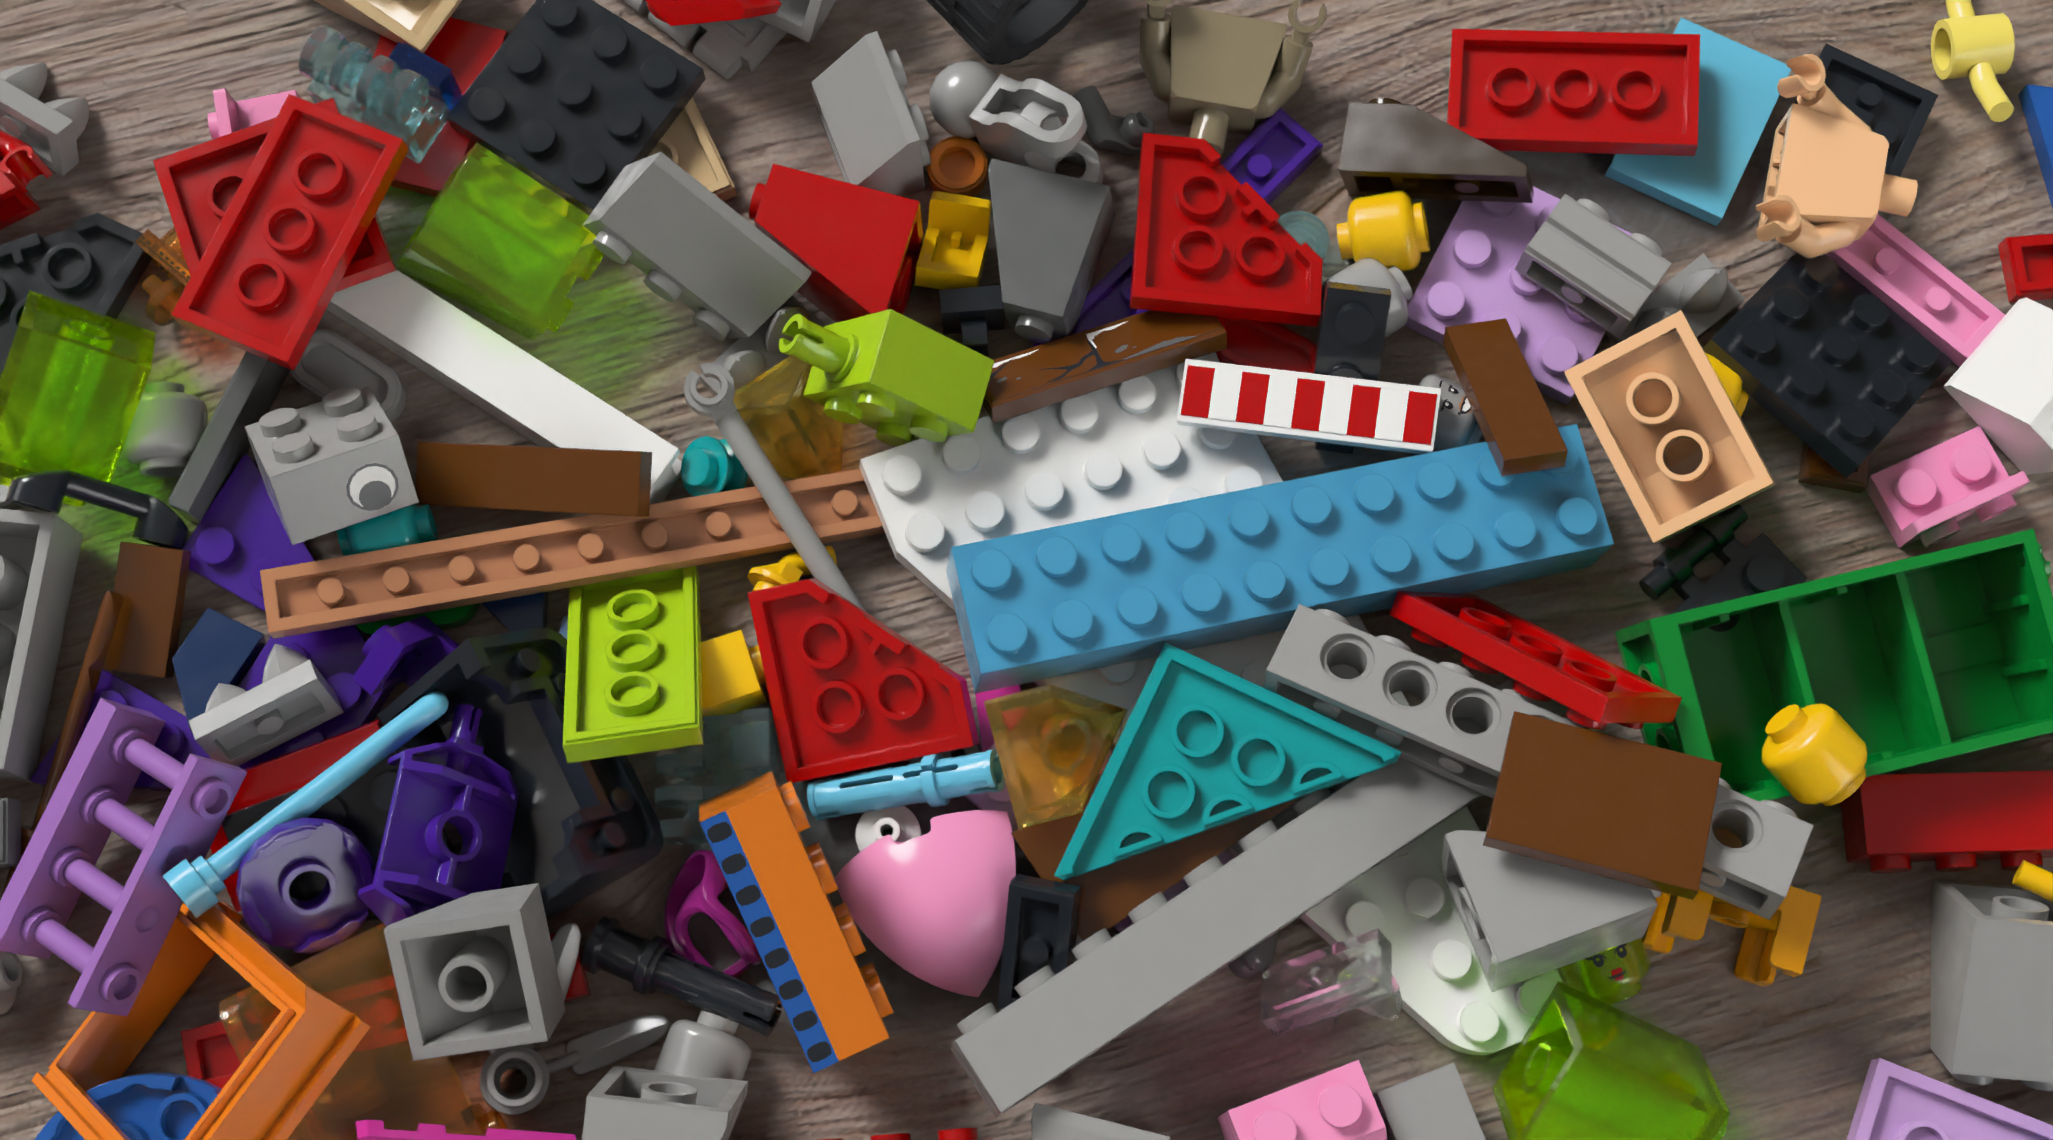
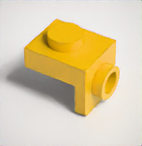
[915,191,992,290]

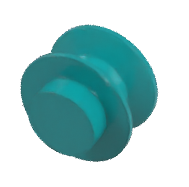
[681,436,748,497]

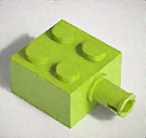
[779,309,994,447]

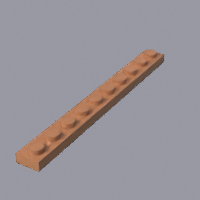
[260,469,885,639]

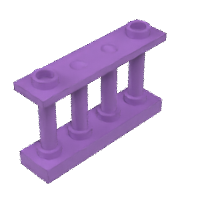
[0,698,247,1016]

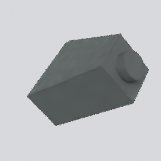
[988,158,1115,344]

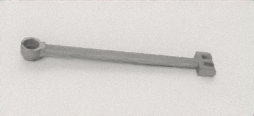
[683,363,980,765]

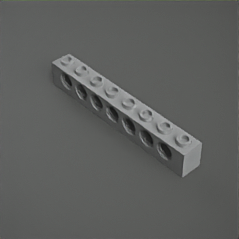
[1264,604,1814,920]

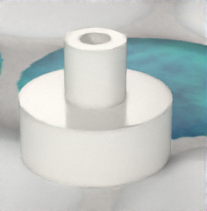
[856,806,922,852]

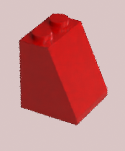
[749,164,924,323]

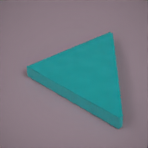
[1054,642,1401,881]

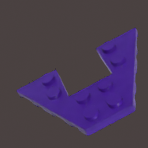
[30,454,395,792]

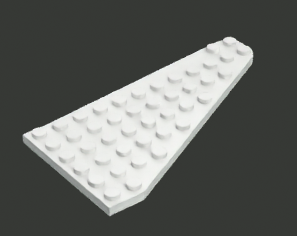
[859,352,1579,1055]

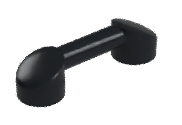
[6,469,189,550]

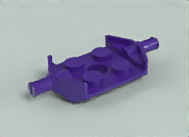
[357,704,519,926]

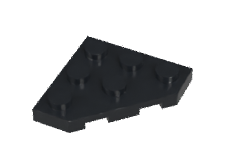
[0,213,159,405]

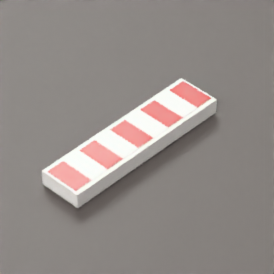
[1177,359,1441,454]

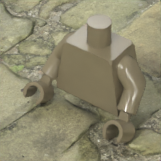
[1139,0,1327,155]

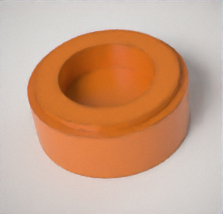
[927,136,988,197]

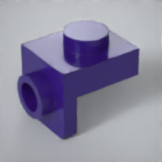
[352,615,459,695]

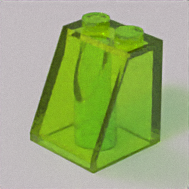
[394,143,605,340]
[0,290,156,506]
[1492,981,1730,1140]

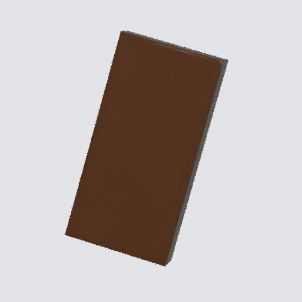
[102,542,191,678]

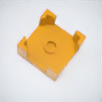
[1637,886,1822,987]

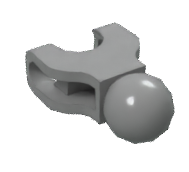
[929,60,1104,184]

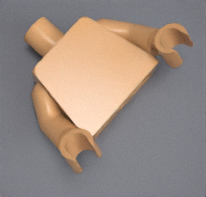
[1756,54,1918,258]

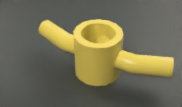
[1931,0,2015,122]

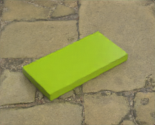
[563,566,703,763]

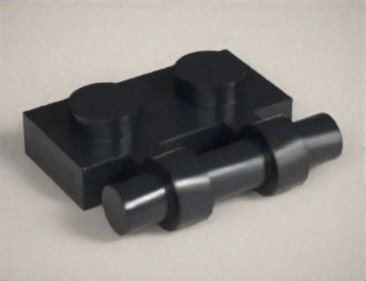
[1639,504,1807,632]

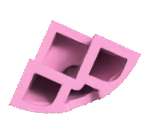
[834,810,1016,997]

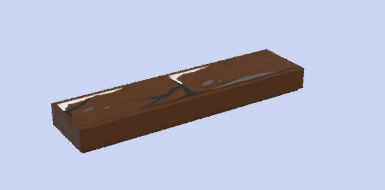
[982,310,1227,424]

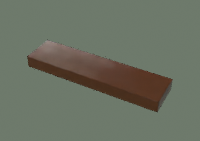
[415,441,652,517]

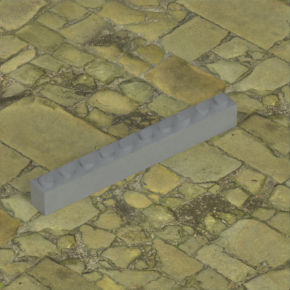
[951,679,1514,1119]

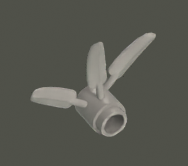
[479,922,670,1116]

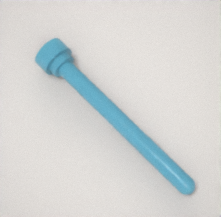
[163,691,448,918]

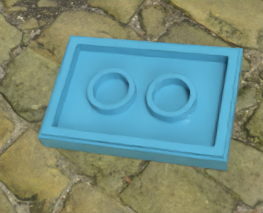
[1605,17,1791,227]

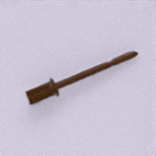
[0,591,124,900]

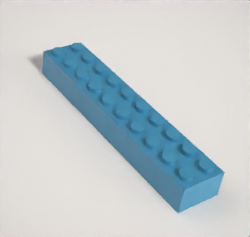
[946,424,1614,694]

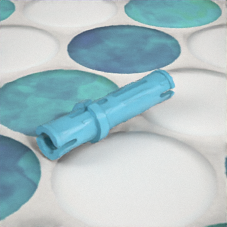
[807,749,1005,821]

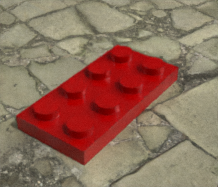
[1447,29,1700,156]
[171,94,409,371]
[1390,591,1682,730]

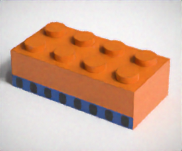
[699,771,894,1073]

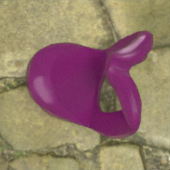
[664,850,762,978]

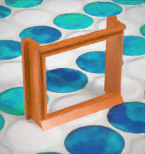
[31,900,371,1140]

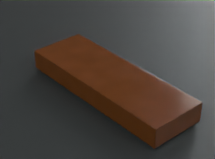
[1443,318,1568,476]

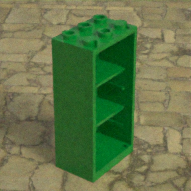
[1615,529,2053,801]

